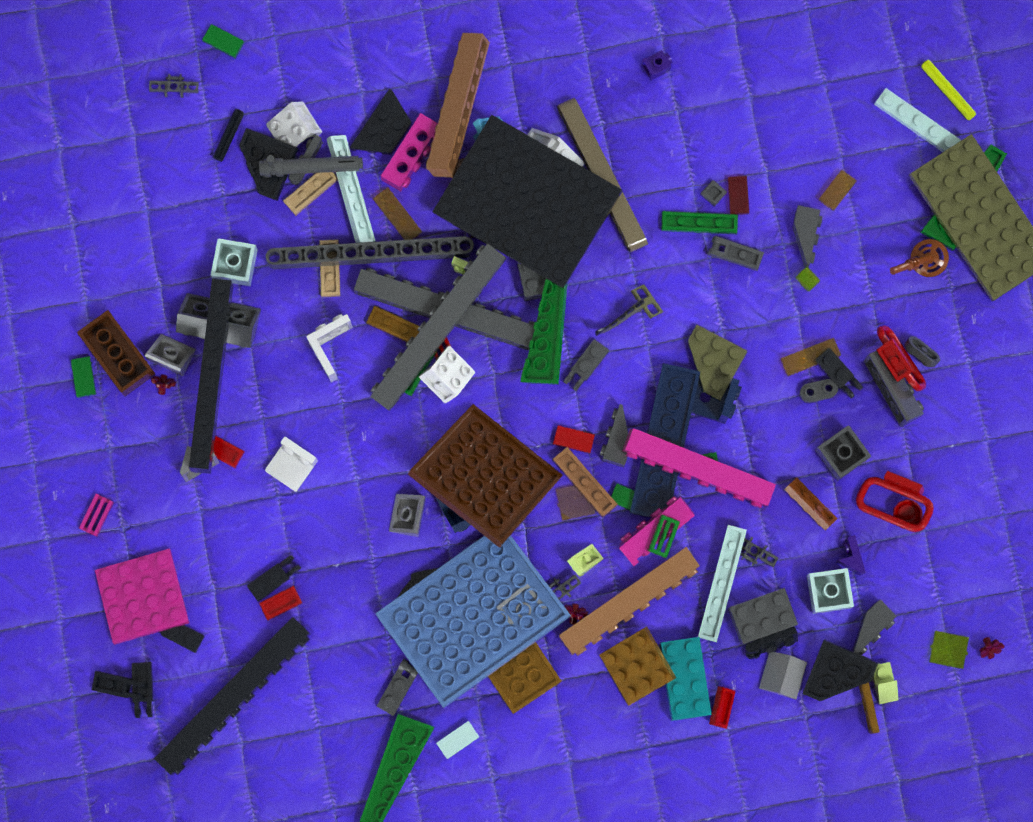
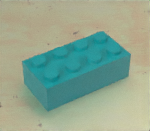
[659,637,712,721]

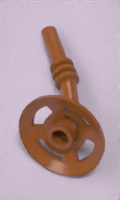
[890,239,949,277]

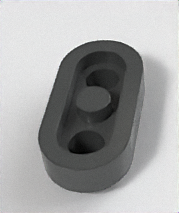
[905,336,940,367]
[799,379,838,403]

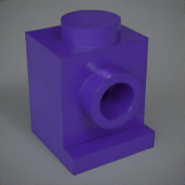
[642,50,672,80]

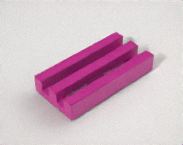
[79,494,114,537]

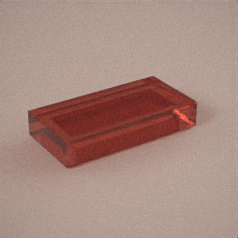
[728,176,749,215]

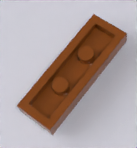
[784,477,838,530]

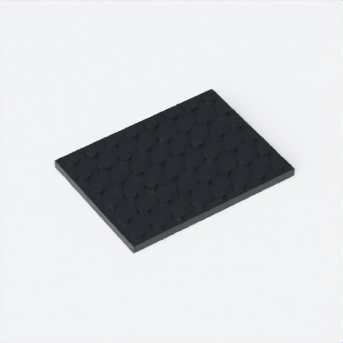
[432,114,623,288]

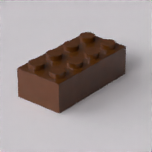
[77,310,156,396]

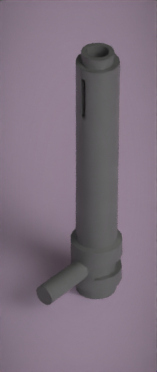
[259,155,363,178]

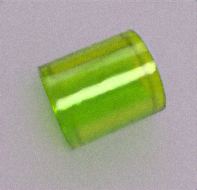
[795,266,821,292]

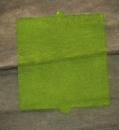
[929,631,969,669]

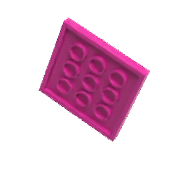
[95,548,189,645]

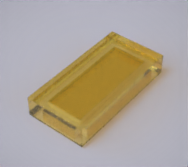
[819,170,857,211]

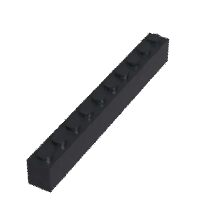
[189,278,233,474]
[154,617,311,775]

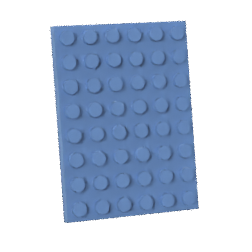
[375,536,571,708]

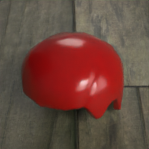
[893,499,923,529]

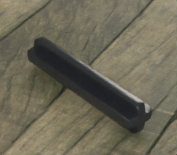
[213,109,244,162]

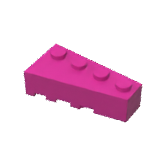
[619,496,695,566]

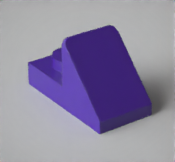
[836,535,866,575]

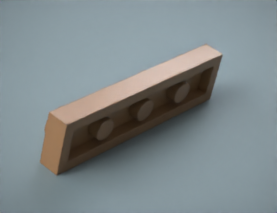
[553,447,618,518]

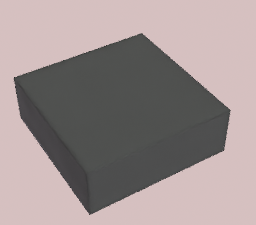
[700,180,727,207]

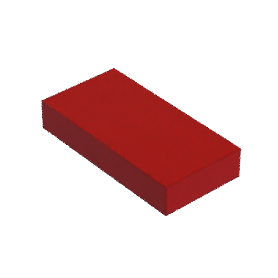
[553,425,595,454]
[213,436,245,469]
[259,586,303,621]
[709,686,736,729]

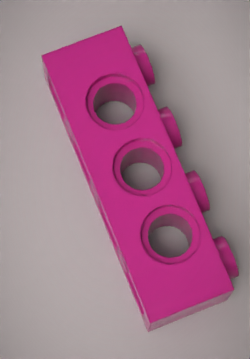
[381,113,438,192]

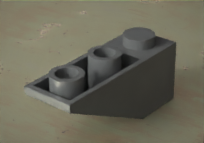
[792,205,822,268]
[600,404,628,468]
[852,599,897,655]

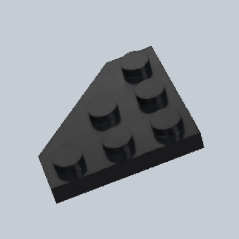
[239,128,298,201]
[802,639,879,701]

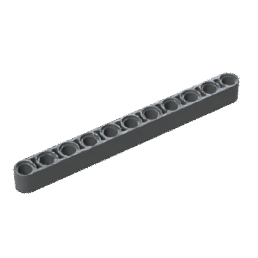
[266,236,474,269]

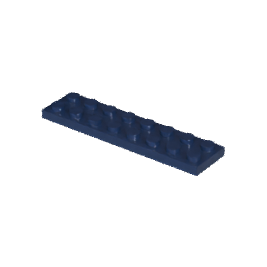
[630,363,700,518]

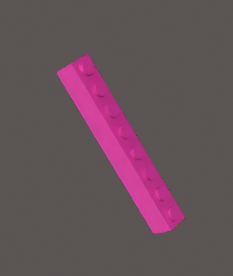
[622,428,776,509]

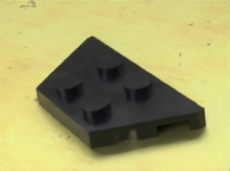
[350,88,412,155]

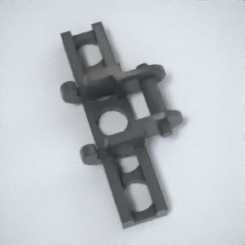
[149,74,199,98]
[741,537,779,567]
[548,575,581,599]

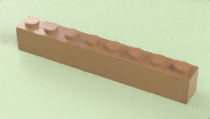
[426,33,490,178]
[559,547,700,656]

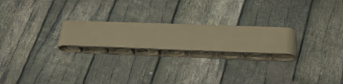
[557,97,648,253]

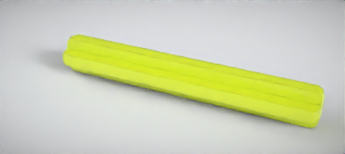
[921,60,976,120]

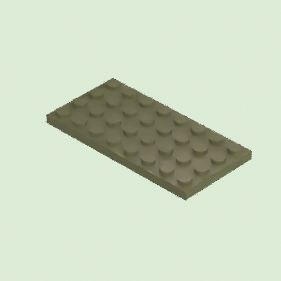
[909,134,1033,301]

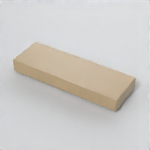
[283,172,338,216]
[319,240,341,297]

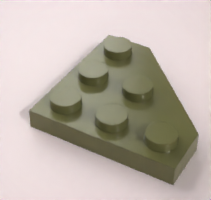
[687,325,747,400]

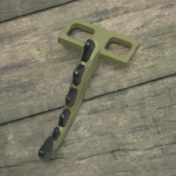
[595,284,663,336]

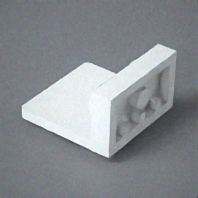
[266,101,322,147]
[419,346,475,403]
[265,436,318,492]

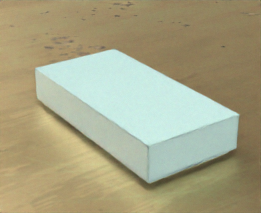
[436,721,479,759]

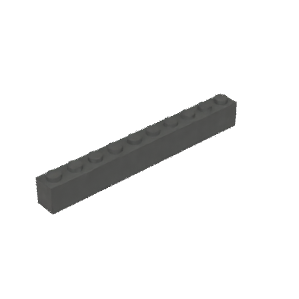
[370,243,507,411]
[354,268,535,351]

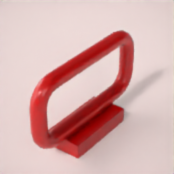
[876,325,926,391]
[856,471,934,532]

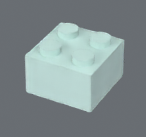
[211,239,258,286]
[807,568,854,614]

